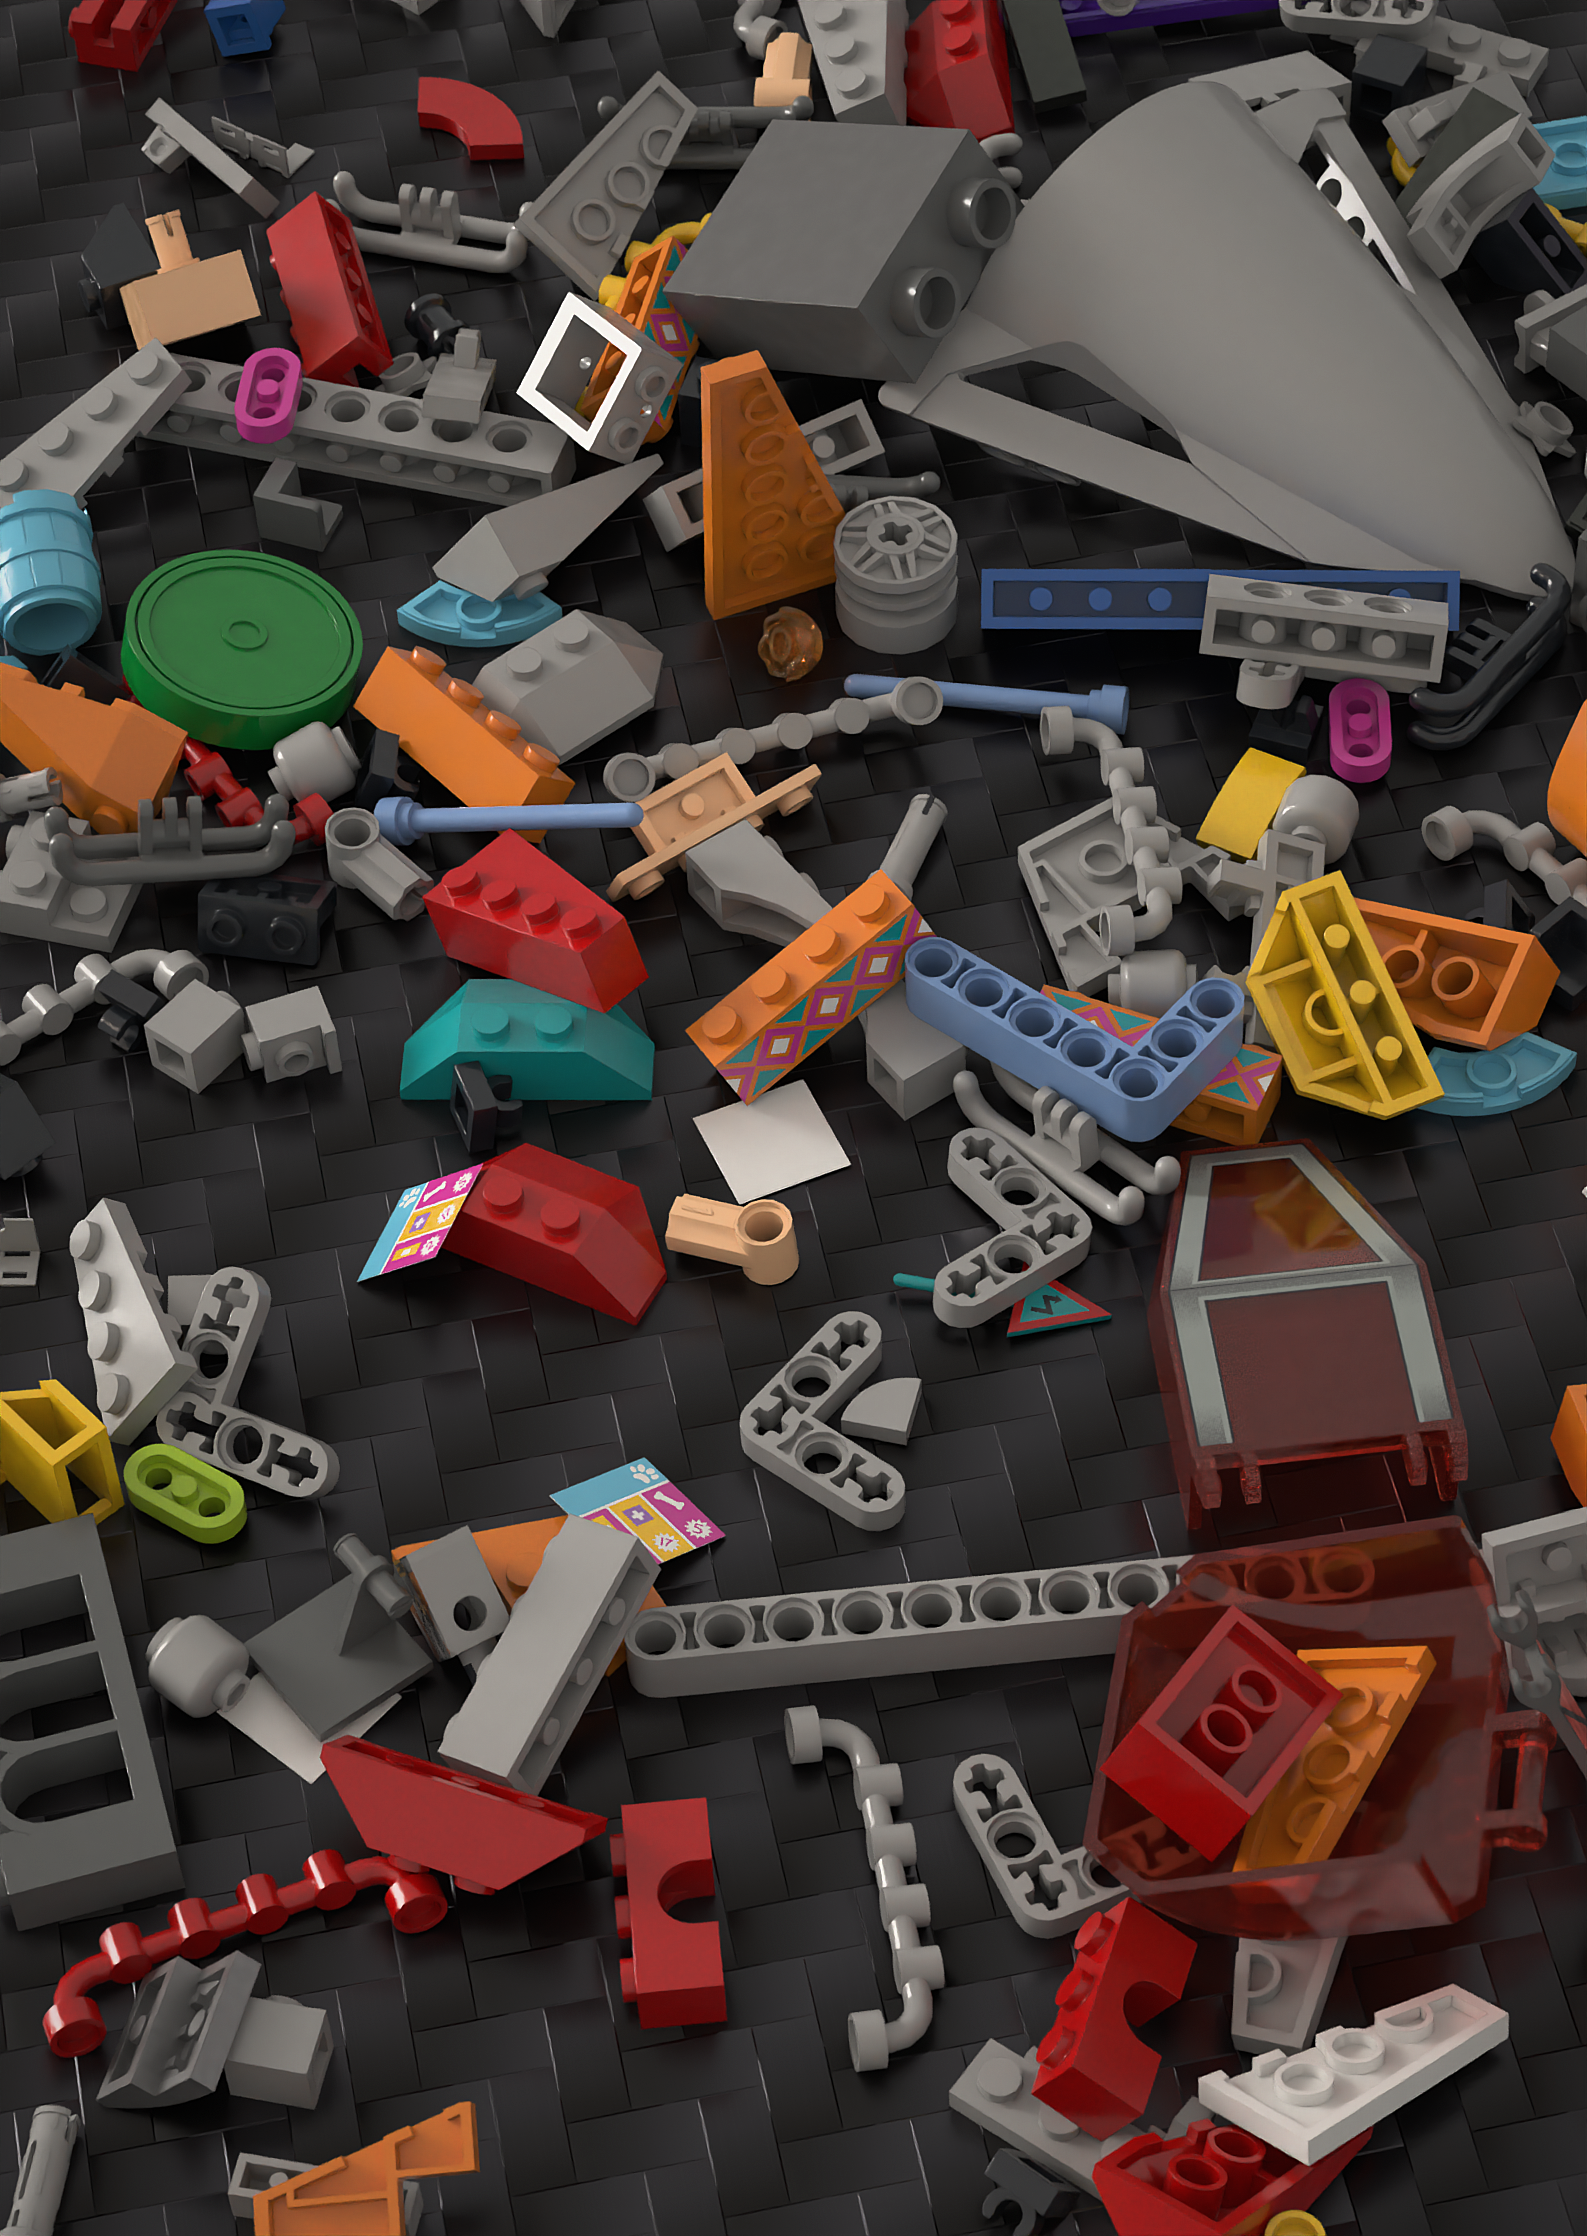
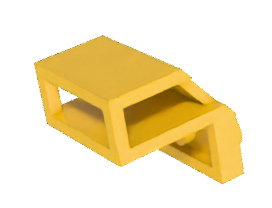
[0,1380,125,1525]

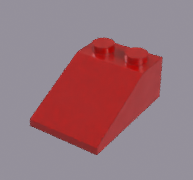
[1099,1604,1344,1862]

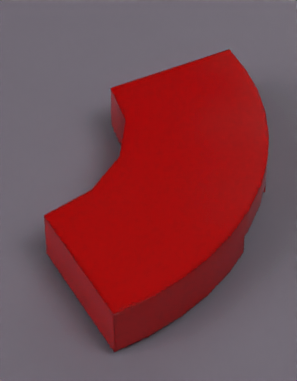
[417,77,524,160]

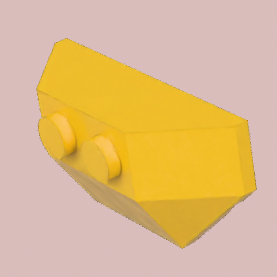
[1245,870,1445,1120]

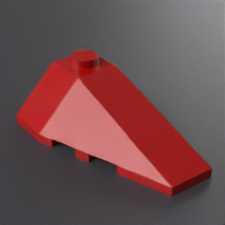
[1091,2118,1374,2236]

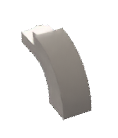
[1406,112,1555,279]

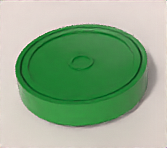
[121,550,363,750]

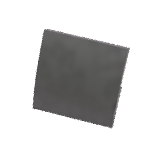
[96,1951,261,2108]

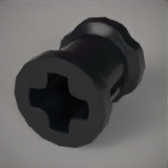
[404,293,471,362]

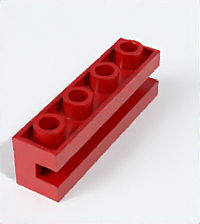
[68,0,178,72]
[266,191,394,388]

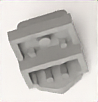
[1469,1506,1587,1697]

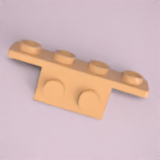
[606,752,822,902]

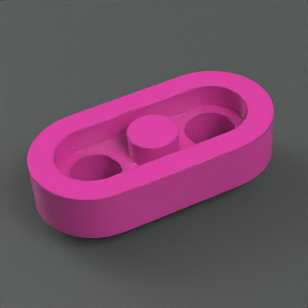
[234,348,303,444]
[1328,678,1392,783]

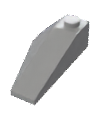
[432,453,663,602]

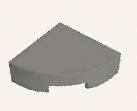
[841,1378,922,1445]

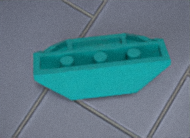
[400,979,655,1100]

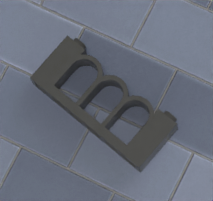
[0,1513,185,1931]

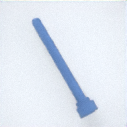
[844,674,1129,734]
[374,797,644,846]

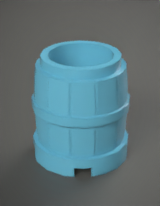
[0,489,102,656]

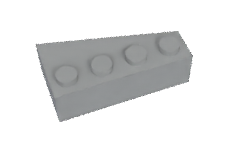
[798,0,909,126]

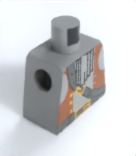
[391,1525,510,1687]

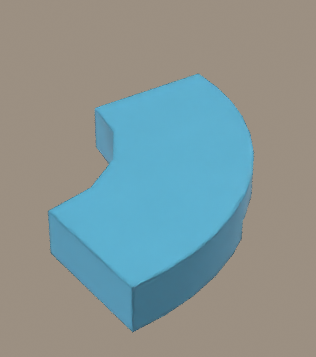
[397,580,563,647]
[1418,1032,1577,1116]

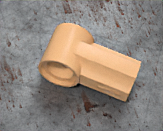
[754,33,813,121]
[665,1194,799,1285]

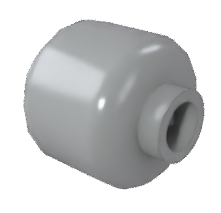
[268,721,362,804]
[1273,775,1359,865]
[1108,949,1198,1019]
[145,1615,250,1718]

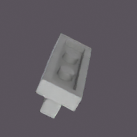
[1382,70,1533,168]
[142,98,280,218]
[421,328,497,424]

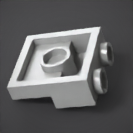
[0,810,143,953]

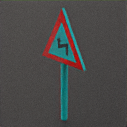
[893,1262,1112,1337]

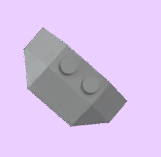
[472,609,664,765]

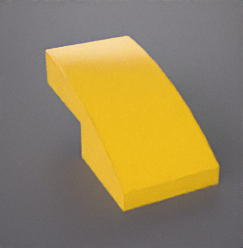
[1195,747,1307,864]

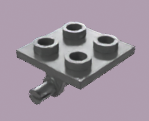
[243,1533,434,1743]

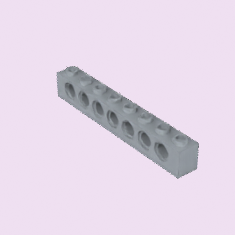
[137,353,576,507]

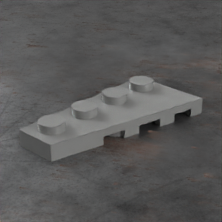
[514,70,698,301]
[1231,1803,1385,2057]

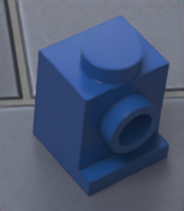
[204,0,286,57]

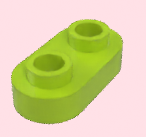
[124,1444,247,1544]

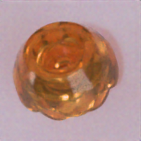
[758,607,823,682]

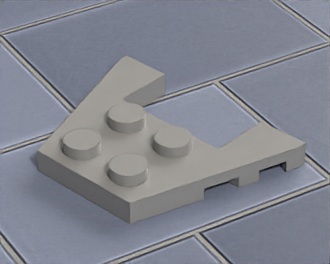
[1018,797,1245,997]

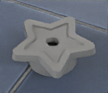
[373,352,437,397]
[1512,401,1576,458]

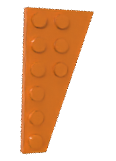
[701,350,846,620]

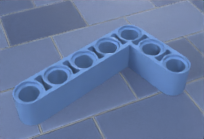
[905,937,1245,1142]

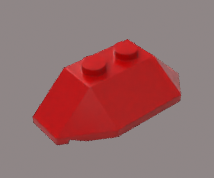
[903,0,1015,143]
[441,1143,667,1326]
[320,1735,608,1895]

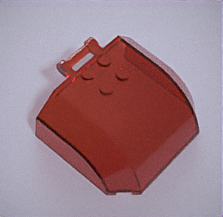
[1083,1515,1557,1941]

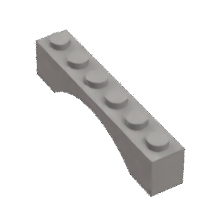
[685,819,968,1121]

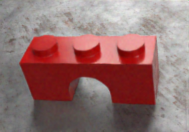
[610,1797,727,2029]
[1031,1896,1198,2142]

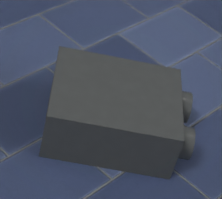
[662,119,1025,384]

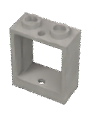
[517,292,683,465]

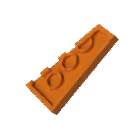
[1230,1646,1437,1897]

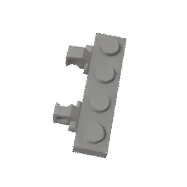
[1330,1,1549,97]
[1202,829,1325,1054]
[949,2038,1218,2201]

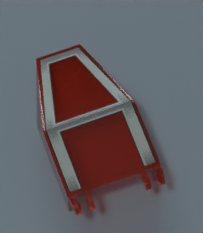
[1147,1138,1468,1529]

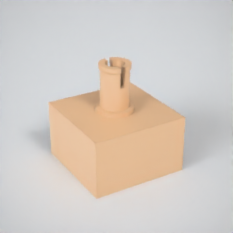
[119,210,261,351]

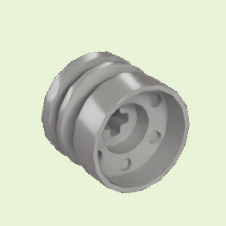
[834,496,958,655]

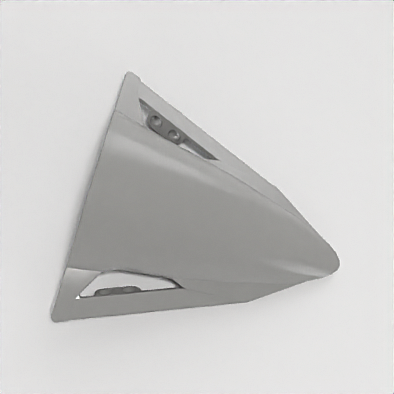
[878,81,1576,601]

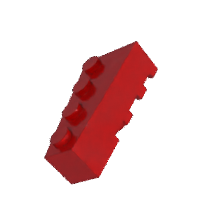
[422,828,649,1013]

